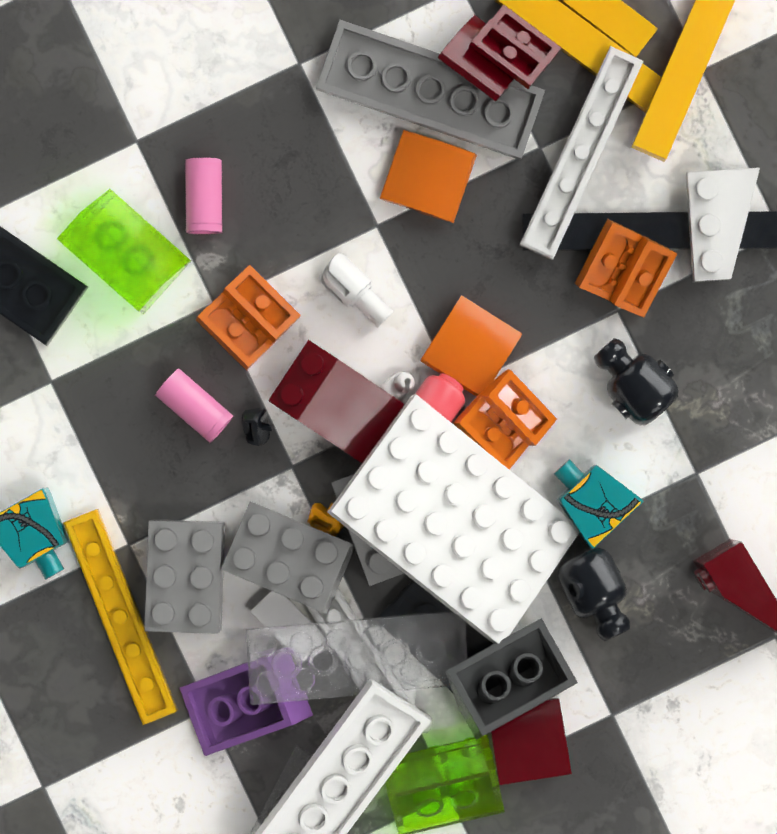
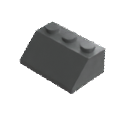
[445,618,578,740]

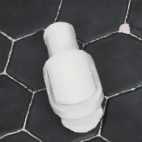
[319,253,393,328]

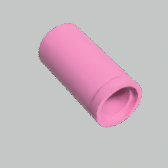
[185,158,222,234]
[155,368,234,443]

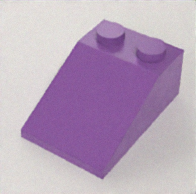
[179,647,313,756]

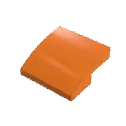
[380,130,477,223]
[575,219,677,318]
[196,265,301,371]
[420,295,522,397]
[453,369,557,470]

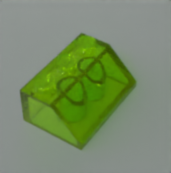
[57,189,191,315]
[385,735,505,834]

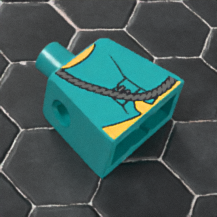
[554,459,644,549]
[0,488,68,580]

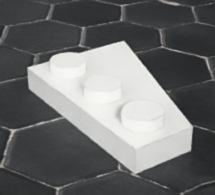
[686,168,760,282]

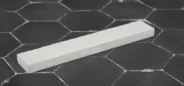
[520,46,643,260]

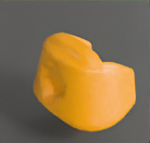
[307,503,344,537]

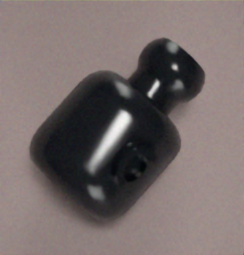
[594,338,679,426]
[558,548,630,641]

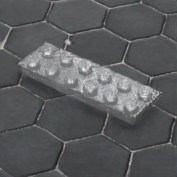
[246,611,467,705]

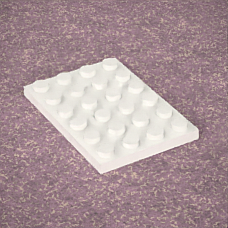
[327,394,580,644]

